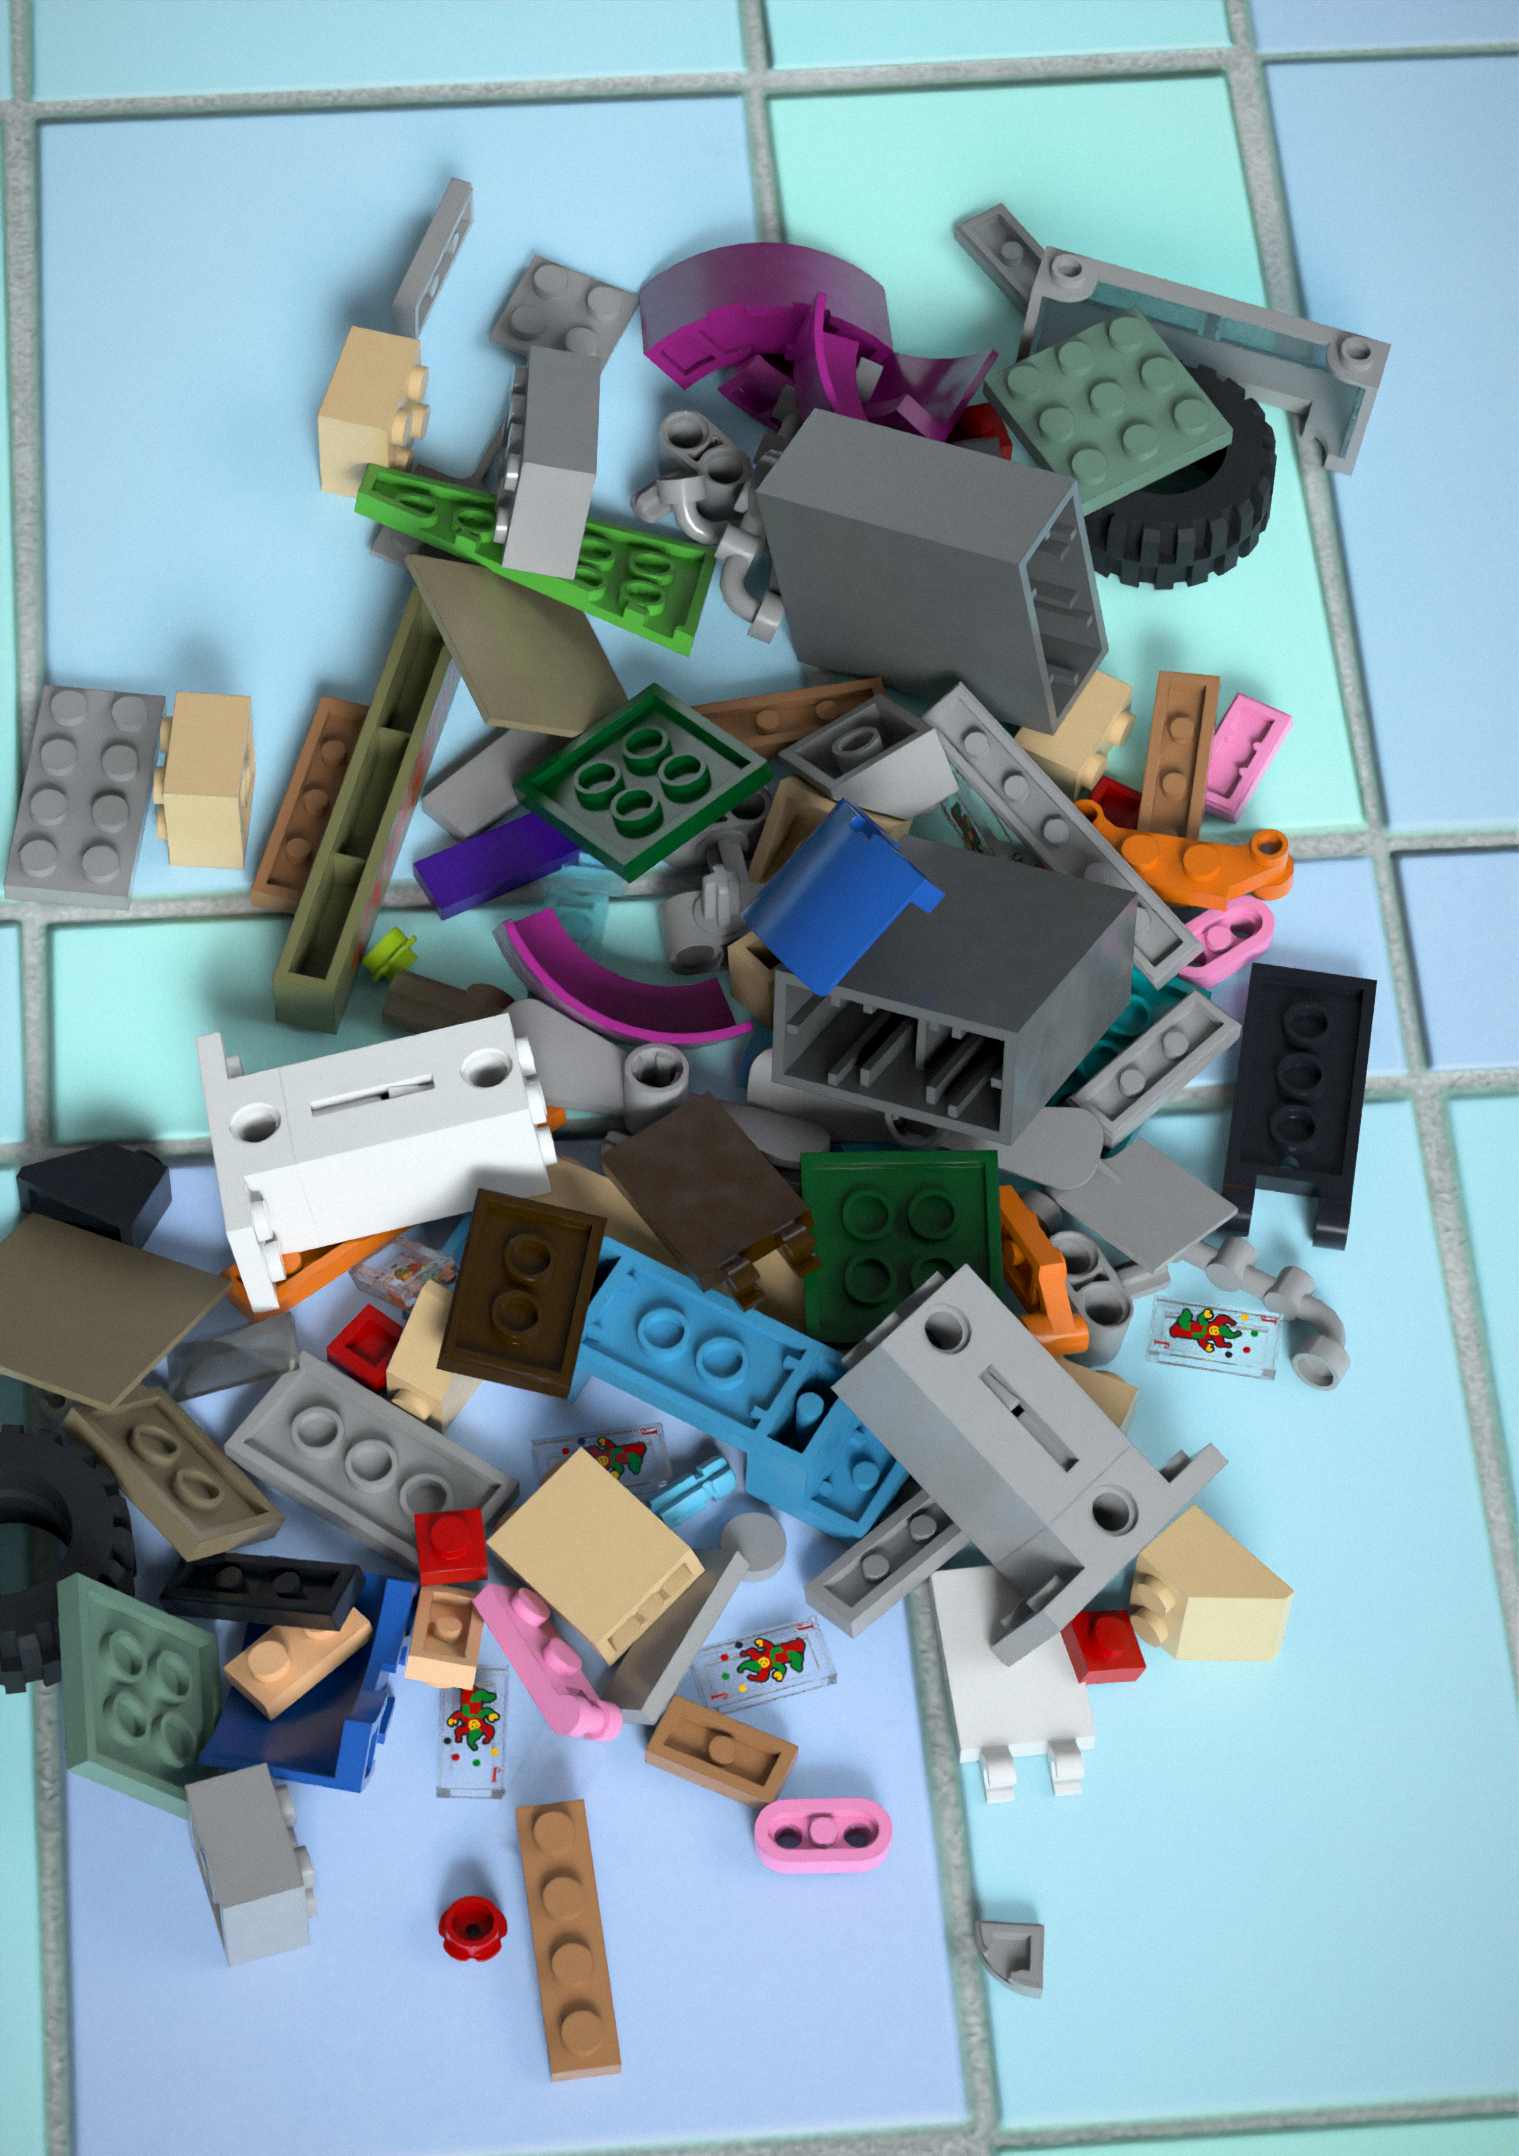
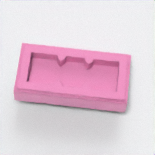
[1204,692,1293,825]

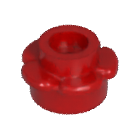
[438,1896,508,1962]

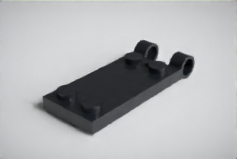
[1216,962,1377,1251]

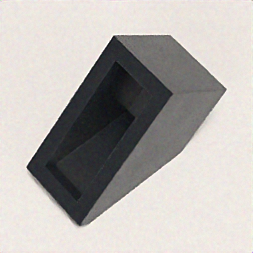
[16,1142,172,1249]

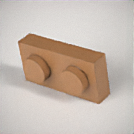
[645,1694,799,1811]

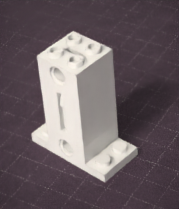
[195,1013,558,1313]

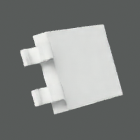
[929,1565,1096,1804]

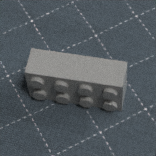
[492,345,601,580]

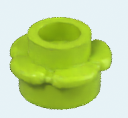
[361,926,418,982]

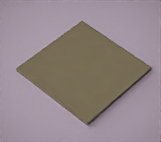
[404,553,629,738]
[0,1212,232,1413]

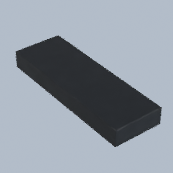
[158,1552,367,1632]

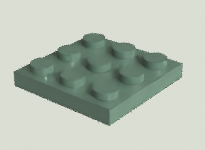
[983,306,1233,516]
[57,1572,227,1821]

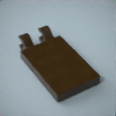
[599,1090,823,1313]

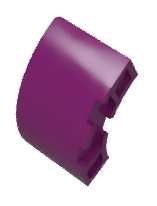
[639,242,894,390]
[793,290,868,424]
[716,348,999,442]
[491,907,755,1050]

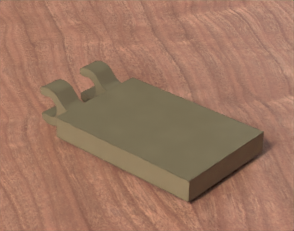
[39,1382,287,1562]

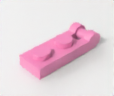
[472,1583,623,1742]

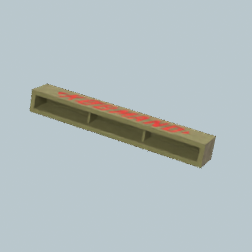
[272,586,461,1035]

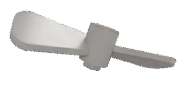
[501,998,830,1169]
[746,1047,1105,1191]

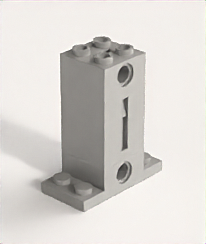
[830,1263,1229,1667]

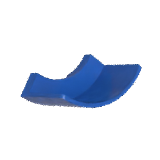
[740,797,946,997]
[197,1555,421,1793]

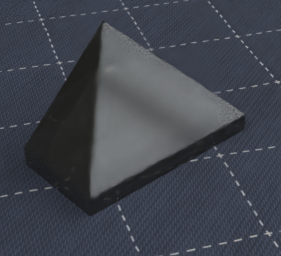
[167,1311,300,1403]

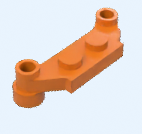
[1073,799,1294,911]
[999,1185,1089,1358]

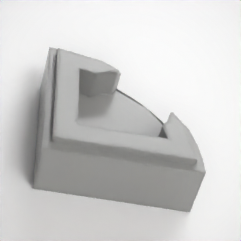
[974,1920,1045,1999]

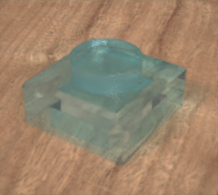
[559,851,628,897]

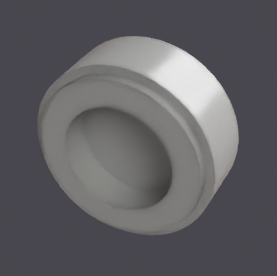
[719,1512,787,1582]

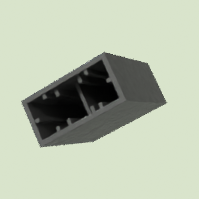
[748,408,1109,736]
[771,834,1138,1146]

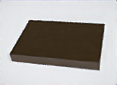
[436,1188,608,1399]

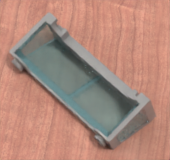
[1016,246,1392,477]

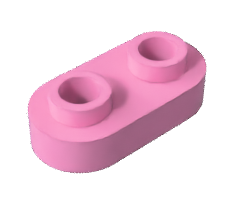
[1175,895,1275,990]
[754,1798,893,1874]

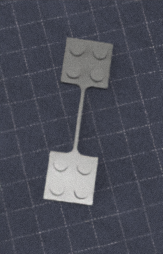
[369,255,640,570]
[1056,1137,1238,1275]

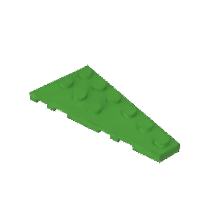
[354,463,717,657]

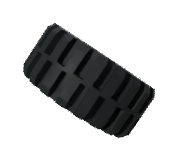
[1084,359,1277,590]
[0,1424,137,1694]

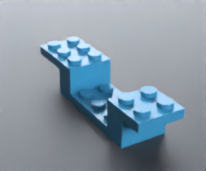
[402,1211,910,1547]

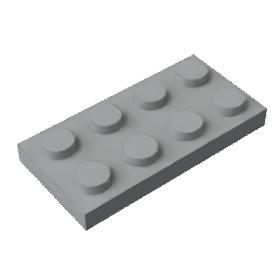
[3,684,167,911]
[224,1350,520,1586]

